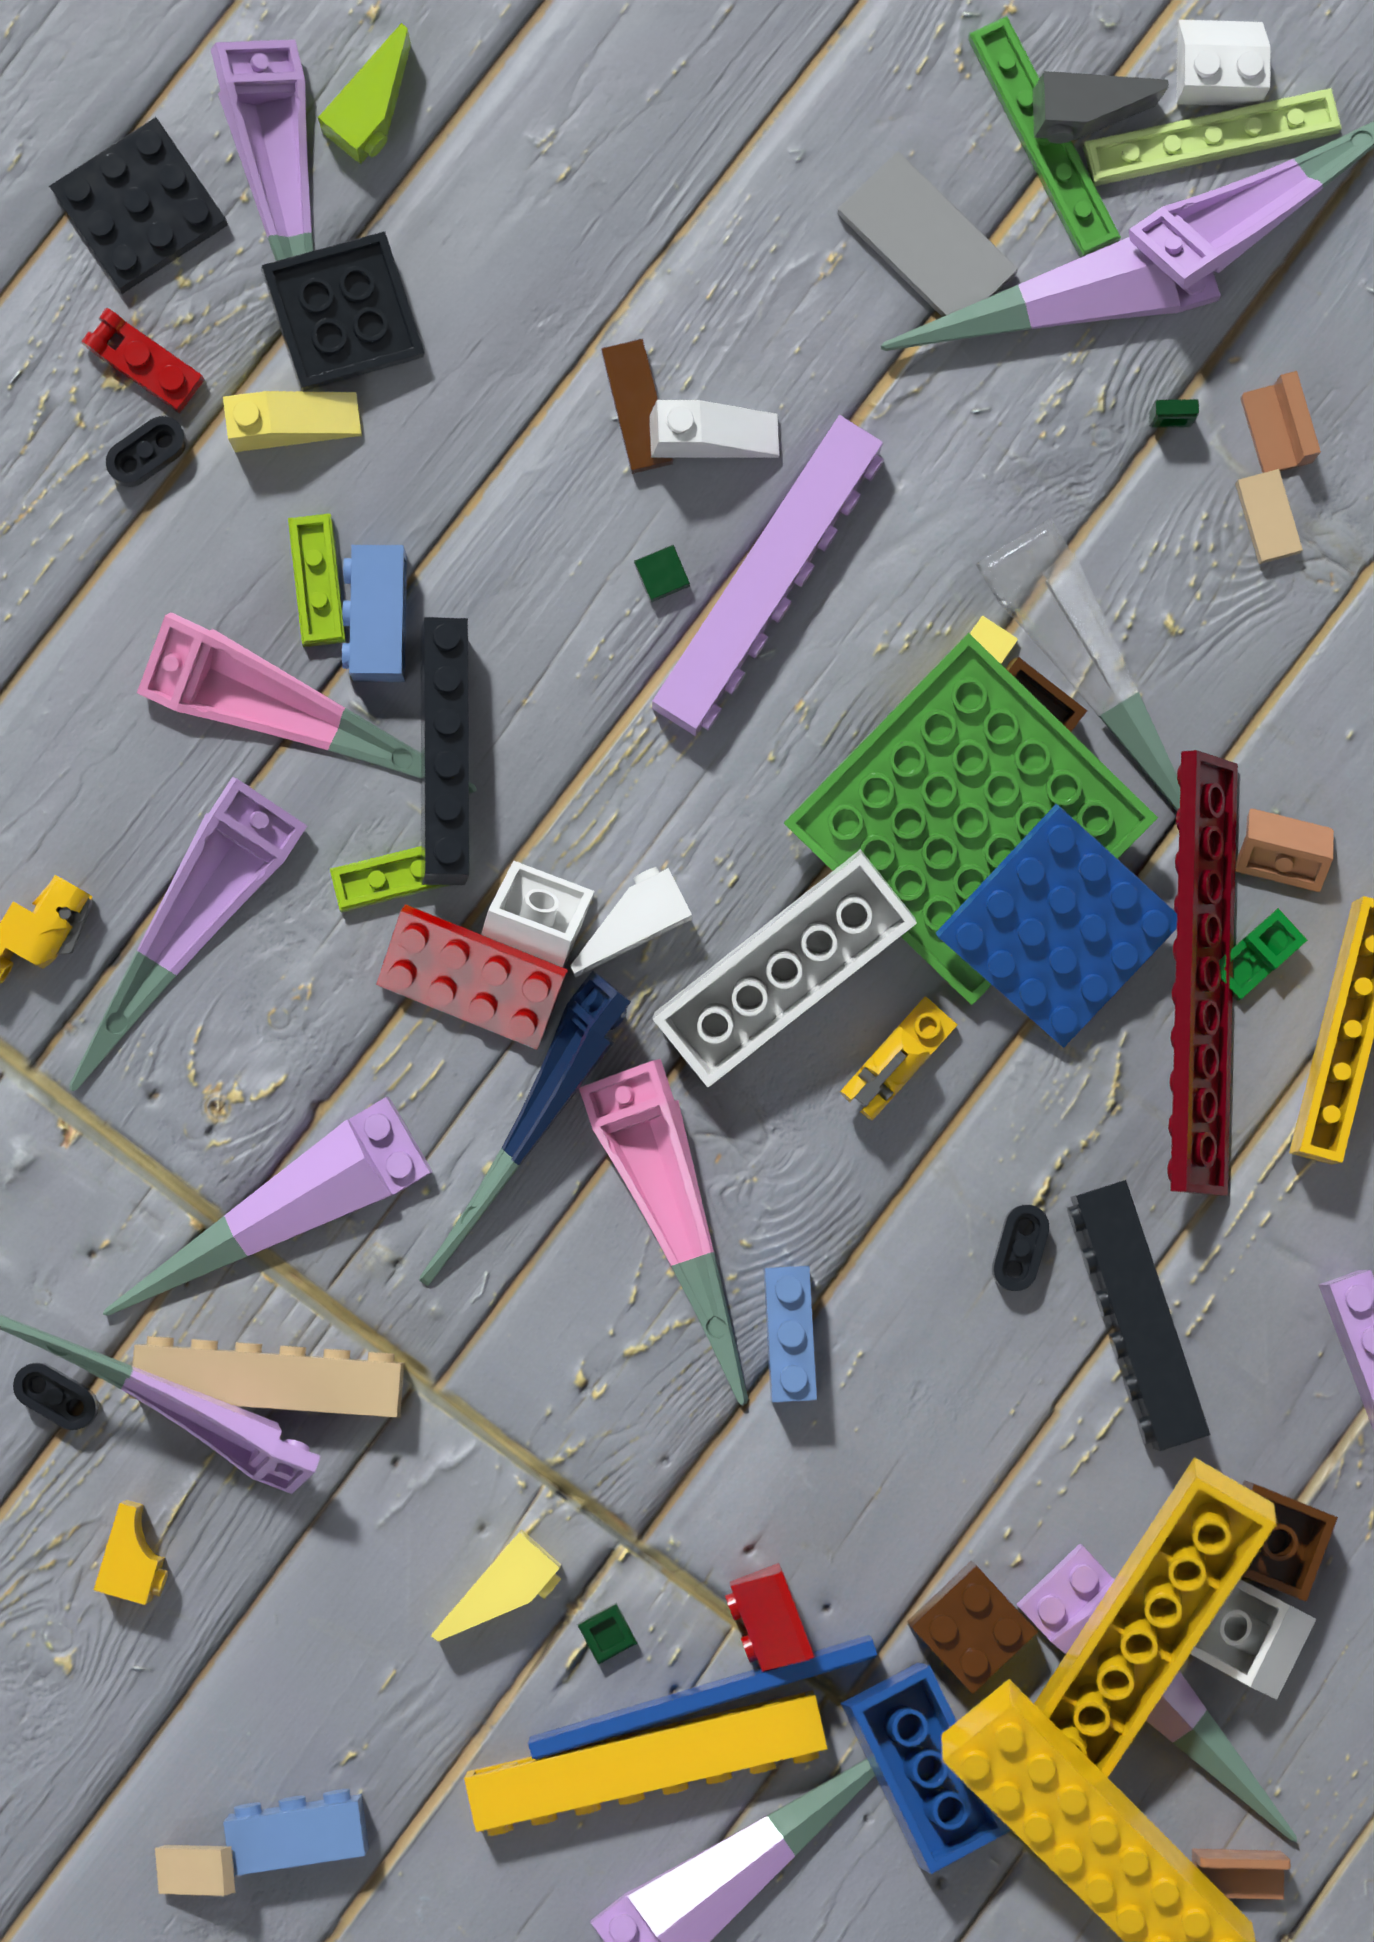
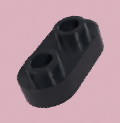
[106,416,187,487]
[992,1205,1049,1291]
[13,1363,99,1430]

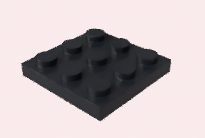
[49,117,229,294]
[261,231,424,391]

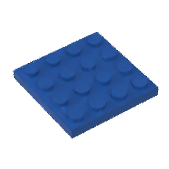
[936,803,1177,1048]

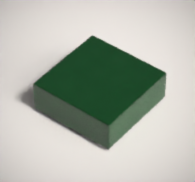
[1149,399,1199,428]
[634,544,690,603]
[577,1602,638,1665]

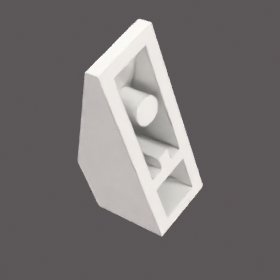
[649,400,779,458]
[570,867,692,978]

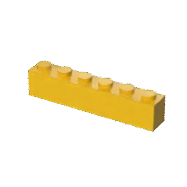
[1289,896,1374,1165]

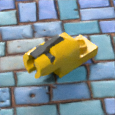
[0,875,93,984]
[840,996,958,1121]

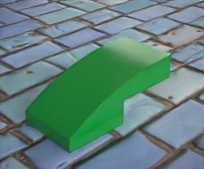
[1219,908,1308,1001]

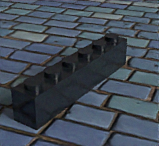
[421,617,469,885]
[1067,1180,1211,1451]

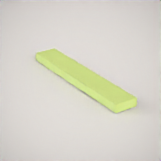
[1083,88,1341,186]

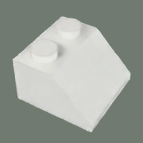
[1176,20,1271,106]
[481,861,594,968]
[1190,1579,1316,1700]

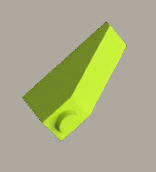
[318,23,411,165]

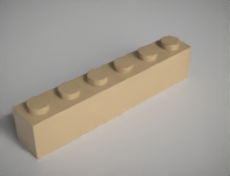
[129,1336,404,1418]

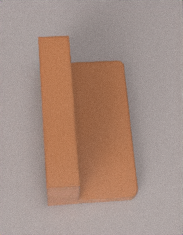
[1240,371,1321,473]
[1236,808,1334,892]
[1192,1848,1291,1900]

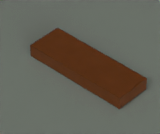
[601,339,673,474]

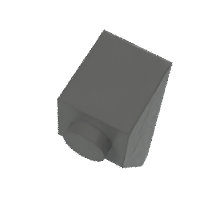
[1033,71,1169,144]

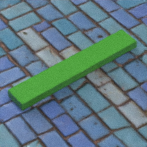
[968,16,1121,258]

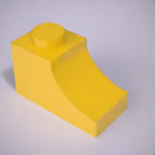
[94,1500,168,1605]

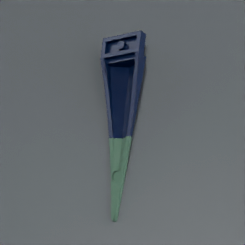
[419,970,631,1286]

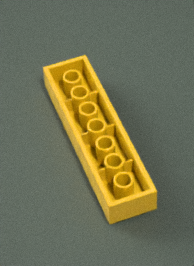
[1034,1457,1276,1778]
[942,1679,1256,1942]

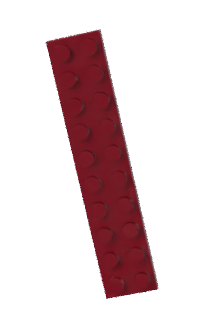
[1167,750,1238,1196]

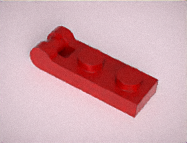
[81,308,205,414]

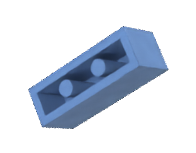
[342,545,407,682]
[763,1266,817,1402]
[223,1789,369,1876]

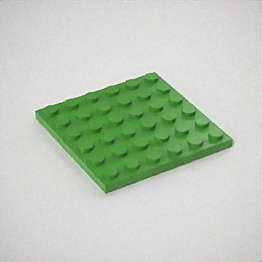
[784,632,1158,1005]

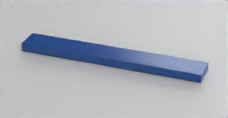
[528,1635,877,1760]

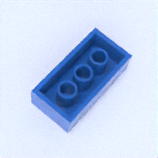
[840,1662,1010,1874]

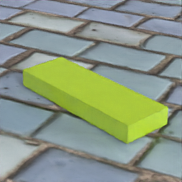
[288,513,346,647]
[330,846,450,912]

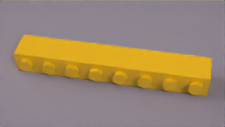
[464,1690,828,1836]

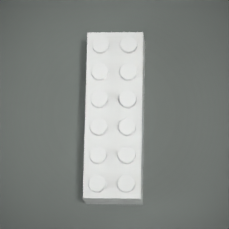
[653,849,917,1087]

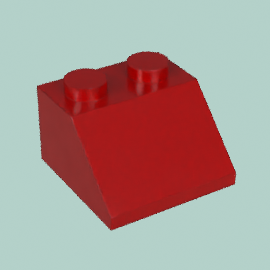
[725,1563,814,1671]

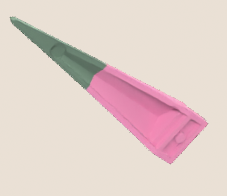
[137,612,477,793]
[579,1059,748,1405]

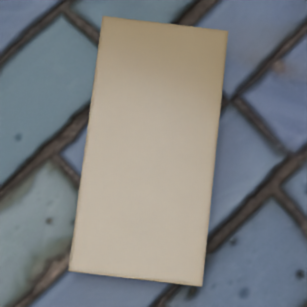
[1235,469,1303,564]
[155,1845,235,1896]

